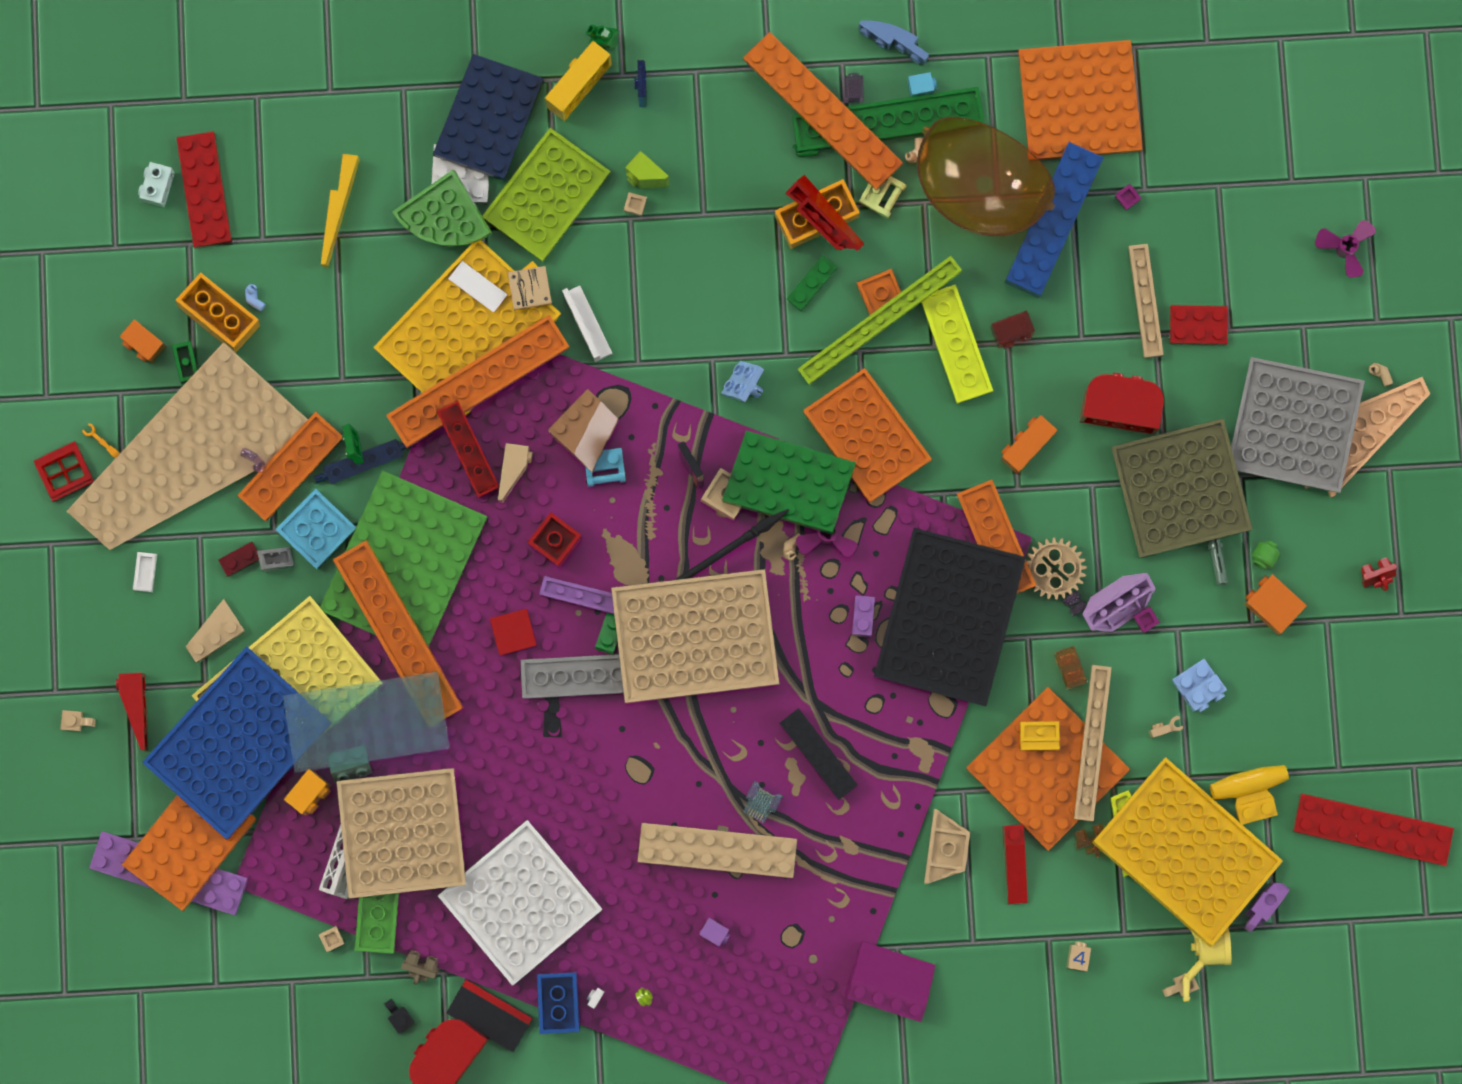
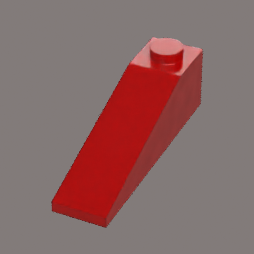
[116,673,148,751]
[1002,824,1028,904]

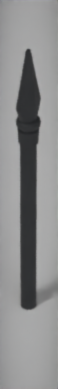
[675,509,789,580]

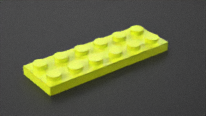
[921,284,993,404]

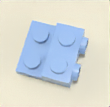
[1172,659,1227,713]

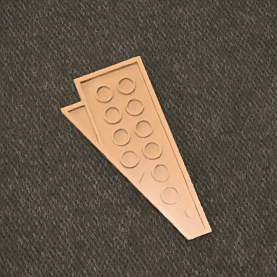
[1304,377,1430,498]

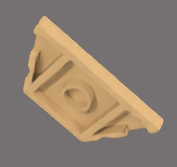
[924,809,970,884]

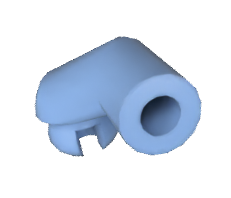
[245,284,266,312]

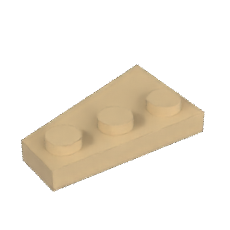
[186,599,245,663]

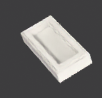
[133,552,158,593]

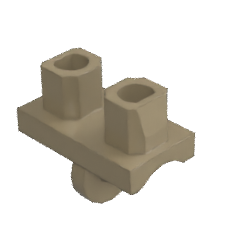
[401,950,440,985]

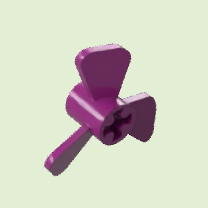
[1315,220,1376,278]
[796,526,858,558]

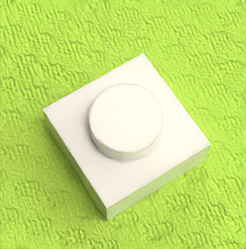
[587,988,605,1009]

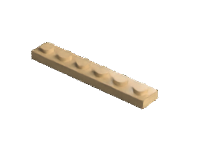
[1128,244,1164,359]

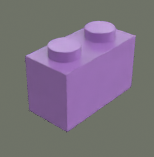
[852,595,875,638]

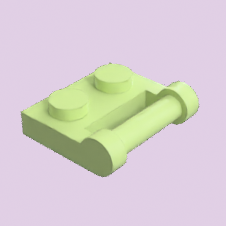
[859,176,907,219]

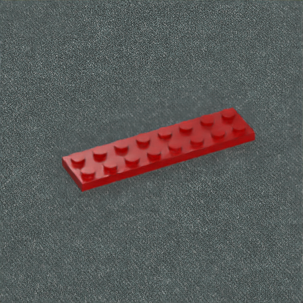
[1293,794,1454,866]

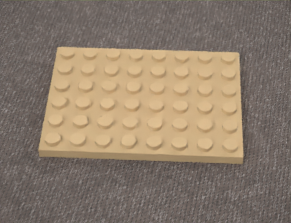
[611,569,779,703]

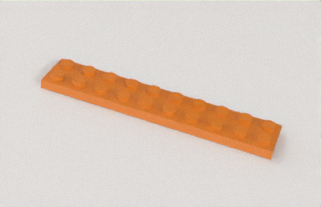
[743,32,903,190]
[386,315,570,448]
[333,540,464,727]

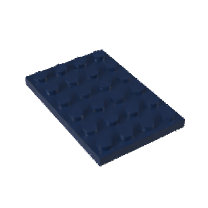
[433,54,544,181]

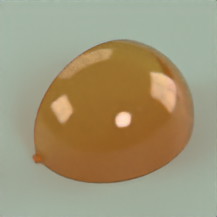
[917,117,1055,236]

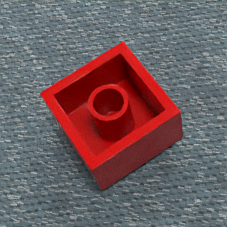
[527,512,582,568]

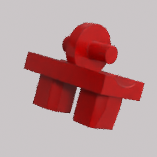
[1361,557,1397,591]

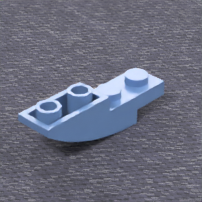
[858,21,929,65]

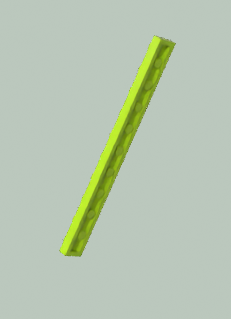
[798,256,962,385]

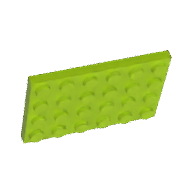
[482,128,611,262]

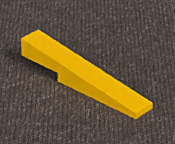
[321,154,360,268]

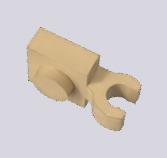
[60,710,96,731]
[1148,716,1183,738]
[1162,972,1200,997]

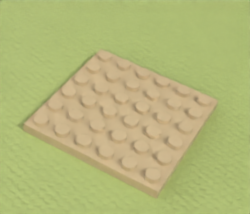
[337,768,466,898]

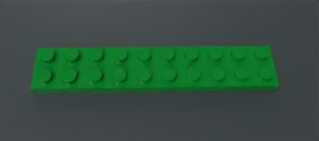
[792,87,984,152]

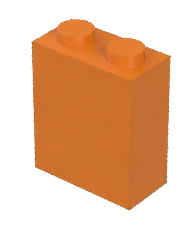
[1244,574,1307,635]

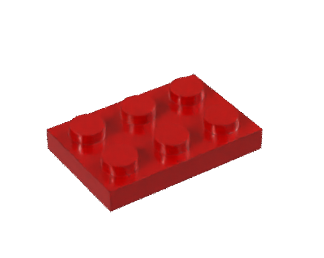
[1170,305,1228,345]

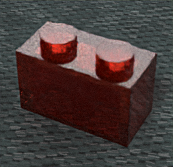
[990,310,1035,349]

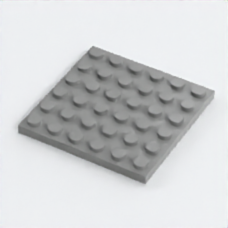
[1231,357,1365,493]

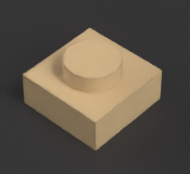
[624,192,647,217]
[319,926,345,952]

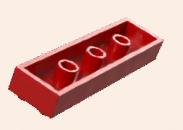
[436,400,499,497]

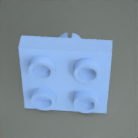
[721,361,764,402]

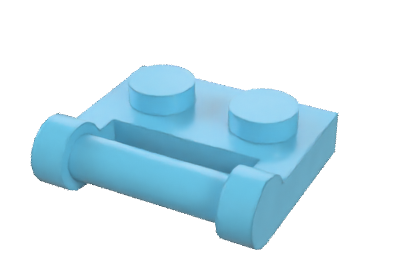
[585,448,626,487]

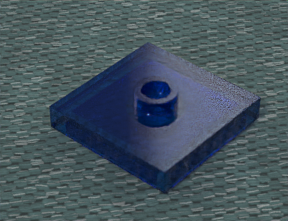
[634,60,647,107]

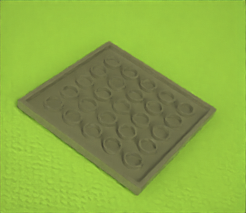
[1111,418,1253,558]

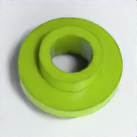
[636,987,653,1007]

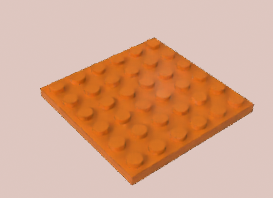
[1018,40,1142,161]
[966,687,1130,851]

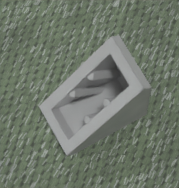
[257,547,294,573]

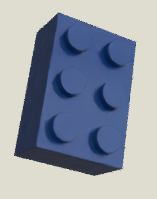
[537,972,580,1034]

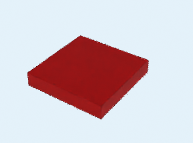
[490,608,537,656]

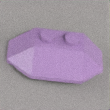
[1082,573,1156,632]

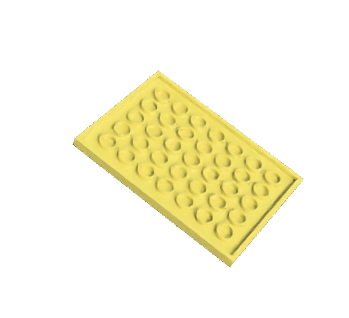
[191,596,383,738]

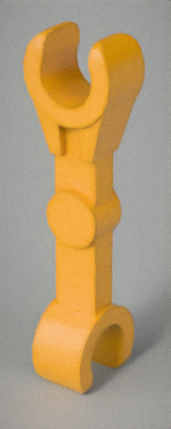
[82,423,120,458]

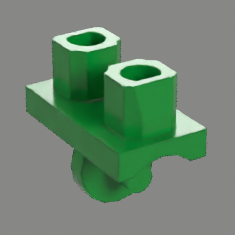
[586,24,620,50]

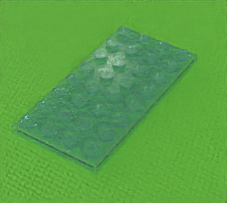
[283,671,450,773]

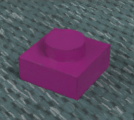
[1114,184,1142,211]
[1133,606,1160,633]

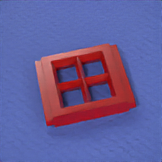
[34,441,94,502]

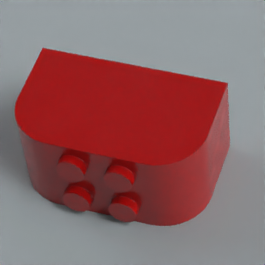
[1079,373,1164,435]
[409,1019,489,1084]

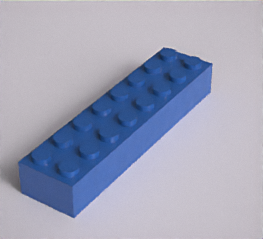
[1004,142,1104,298]

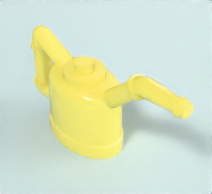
[1182,927,1232,1002]

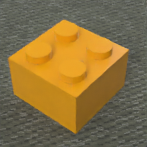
[284,769,332,816]

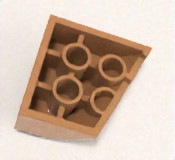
[548,389,619,473]

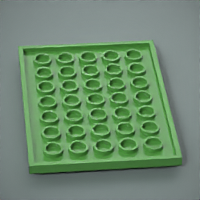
[320,470,488,647]

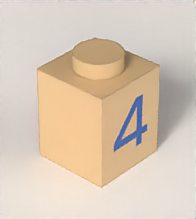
[1066,942,1091,971]

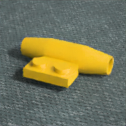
[1210,765,1289,825]

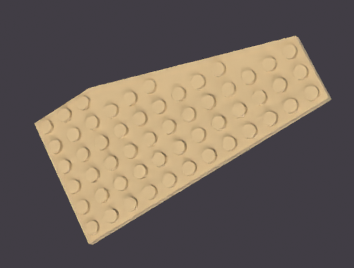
[67,342,308,550]

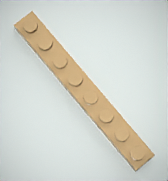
[1073,665,1112,822]

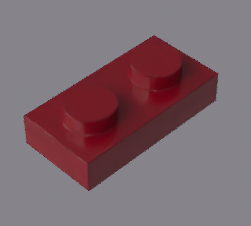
[218,542,259,577]

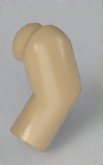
[905,138,924,163]

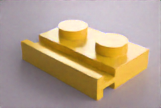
[1020,721,1060,750]

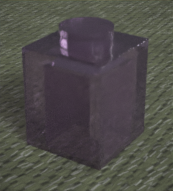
[844,73,864,103]

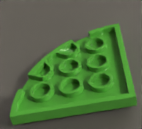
[392,170,492,246]

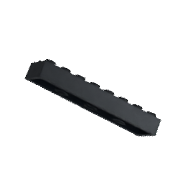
[779,708,858,800]

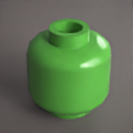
[1252,540,1280,570]

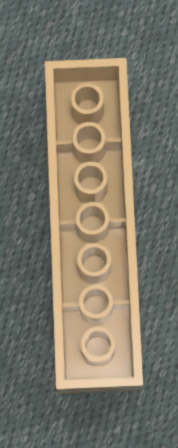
[638,823,797,878]

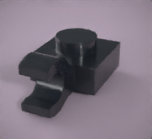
[384,998,415,1034]

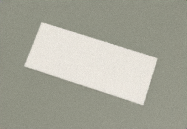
[448,261,508,312]

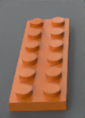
[237,412,343,522]
[957,480,1036,594]

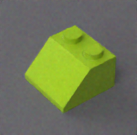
[625,151,670,189]

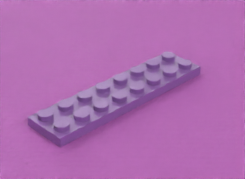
[89,831,248,916]

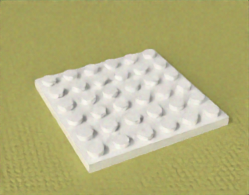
[438,820,603,986]

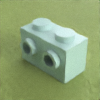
[138,162,175,208]

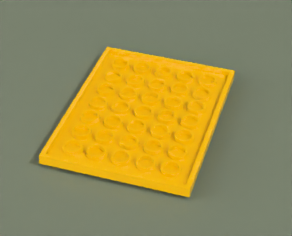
[373,240,562,416]
[1092,757,1283,947]

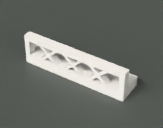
[562,286,612,362]
[319,825,348,899]

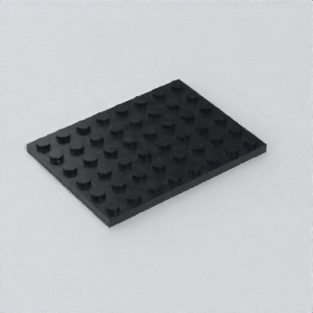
[874,528,1026,707]

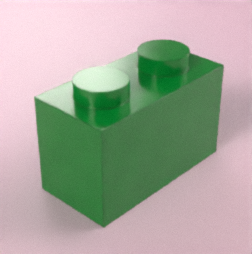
[172,341,198,385]

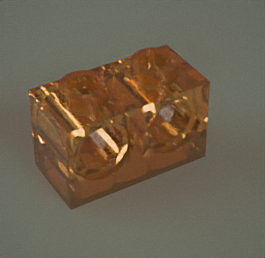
[1054,646,1087,690]

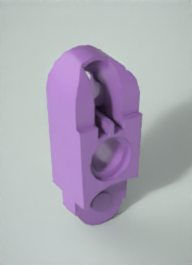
[1244,882,1290,932]

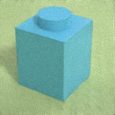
[907,72,937,97]

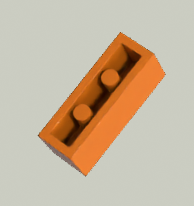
[1001,415,1057,474]

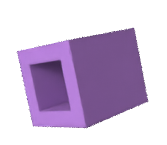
[699,918,730,946]

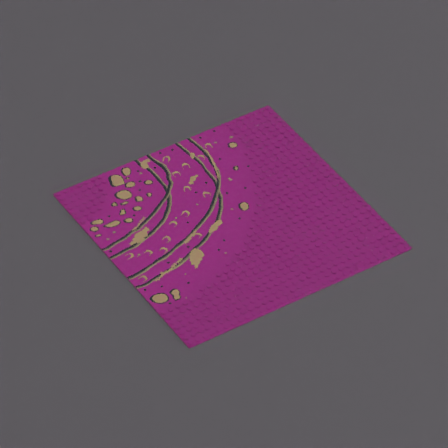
[237,354,1031,1084]

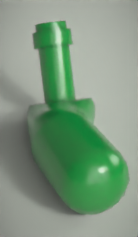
[793,144,819,157]

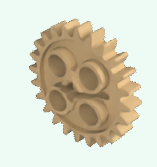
[1026,538,1087,600]

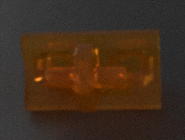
[1074,823,1104,858]

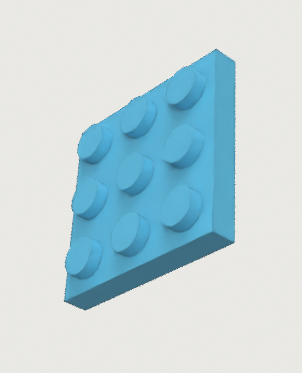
[275,489,356,570]

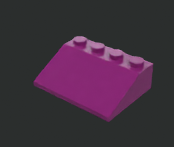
[844,941,935,1022]

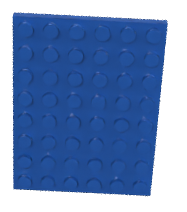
[142,646,332,840]

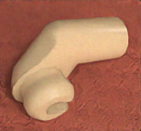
[1369,363,1393,387]
[783,533,800,561]

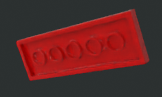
[176,131,232,248]

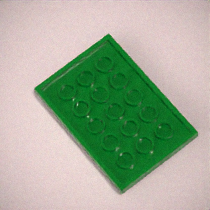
[722,430,856,535]

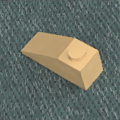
[498,443,533,503]

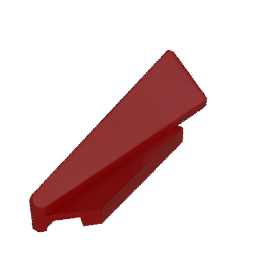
[785,175,864,251]

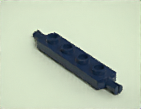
[314,439,413,484]

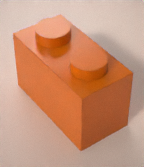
[119,319,167,364]

